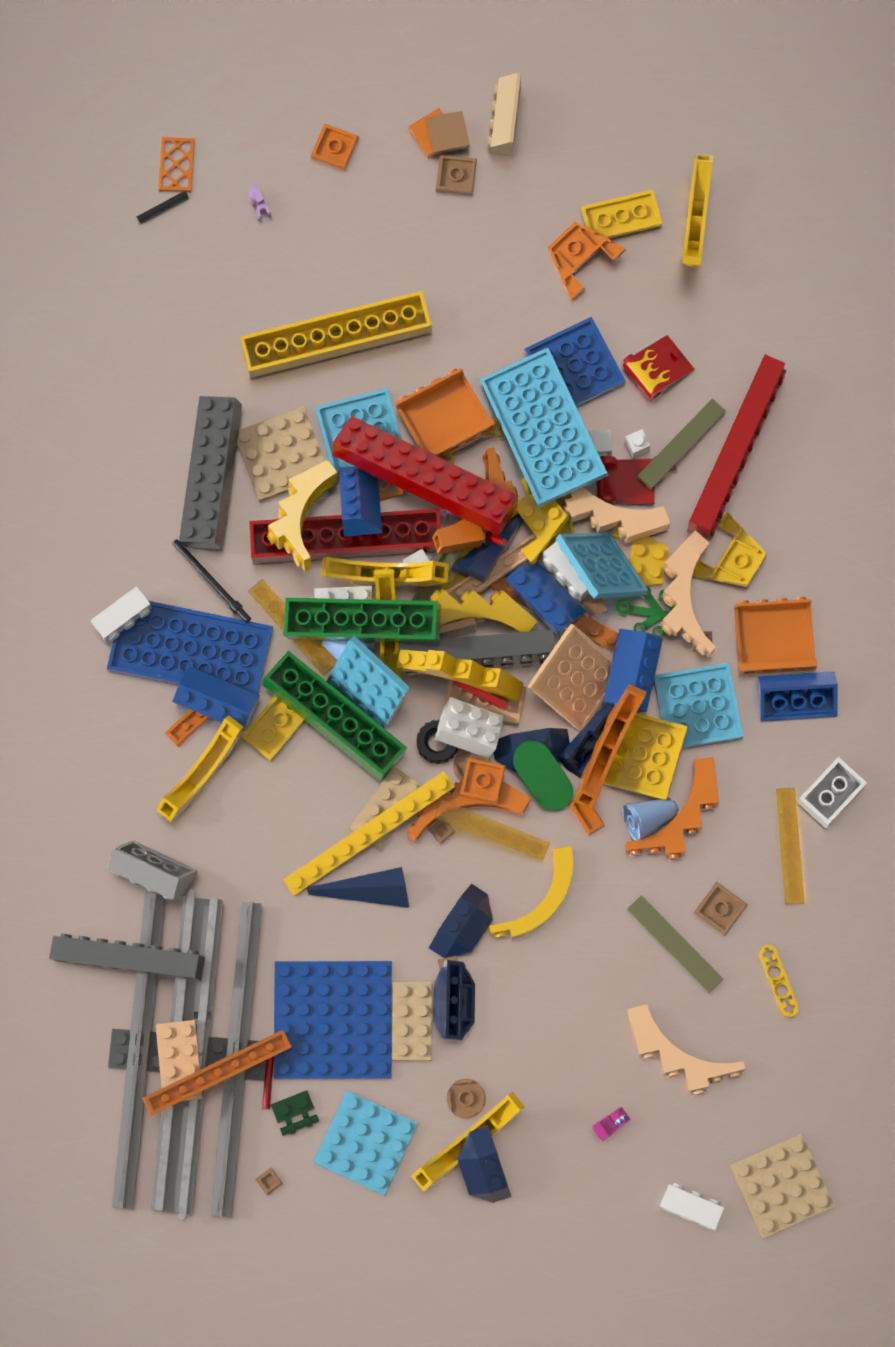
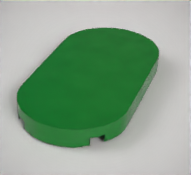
[513,740,573,810]

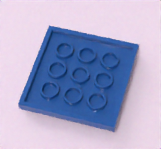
[524,316,626,407]

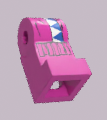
[592,1107,631,1142]

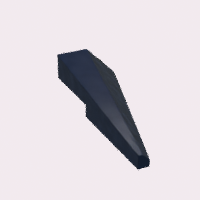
[451,513,524,583]
[558,703,614,779]
[307,867,409,908]

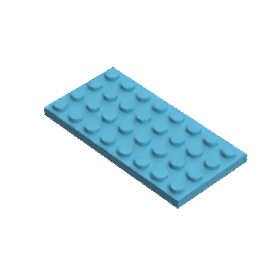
[480,348,608,507]

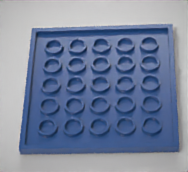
[274,961,392,1079]

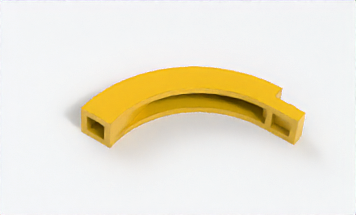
[156,715,243,822]
[489,846,573,940]

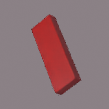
[453,681,508,711]

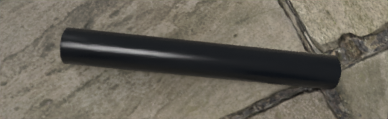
[136,191,188,223]

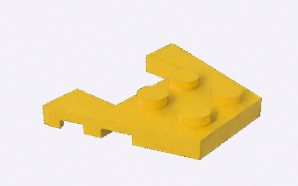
[510,494,569,565]
[692,512,767,587]
[613,527,669,587]

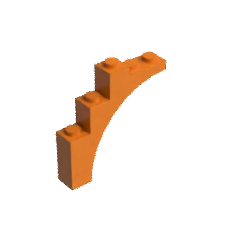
[432,448,518,554]
[574,684,647,809]
[625,757,719,860]
[407,779,531,843]

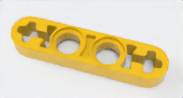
[759,945,799,1018]

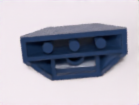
[493,728,570,774]
[429,884,493,958]
[433,960,475,1040]
[457,1126,512,1203]

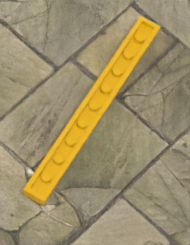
[283,771,456,896]

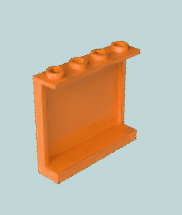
[396,368,495,459]
[734,597,817,675]

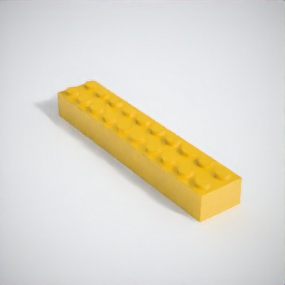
[240,291,432,378]

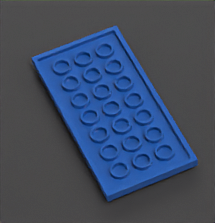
[107,601,273,694]

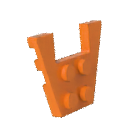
[548,221,626,300]

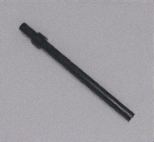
[172,539,251,623]

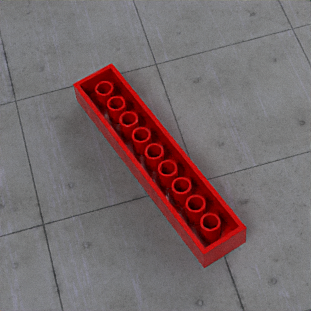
[687,354,787,540]
[332,416,518,536]
[249,508,441,564]

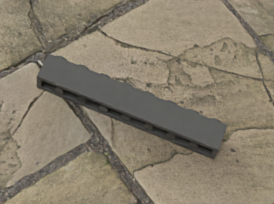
[49,933,205,981]

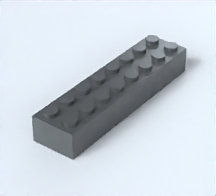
[179,396,242,549]
[399,629,555,676]

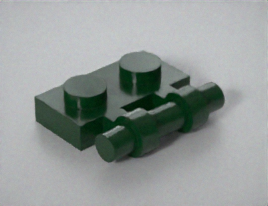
[271,1090,319,1136]

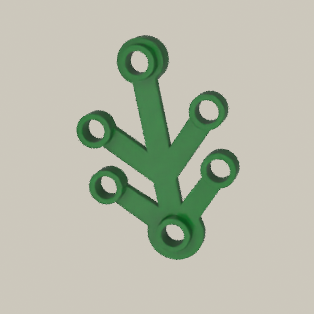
[616,586,674,637]

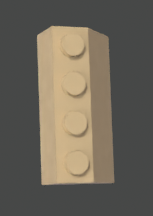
[488,73,521,156]

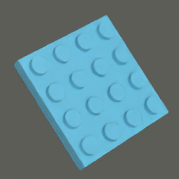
[315,388,402,478]
[556,532,648,599]
[326,636,410,729]
[654,663,744,748]
[313,1090,418,1196]

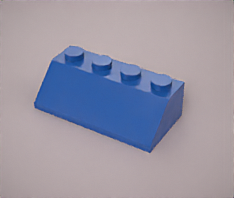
[339,467,382,537]
[506,561,587,638]
[603,629,663,713]
[172,666,260,731]
[758,671,838,721]

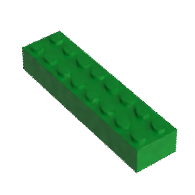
[283,598,441,643]
[262,650,407,782]

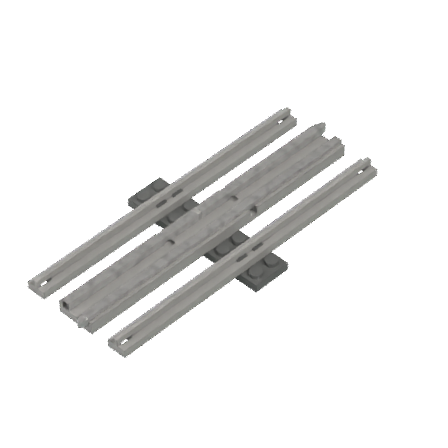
[108,889,266,1221]

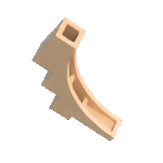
[562,487,671,543]
[661,531,716,657]
[627,1004,746,1095]

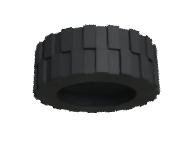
[416,719,458,764]

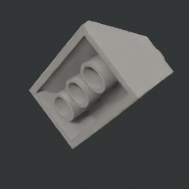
[108,840,198,900]

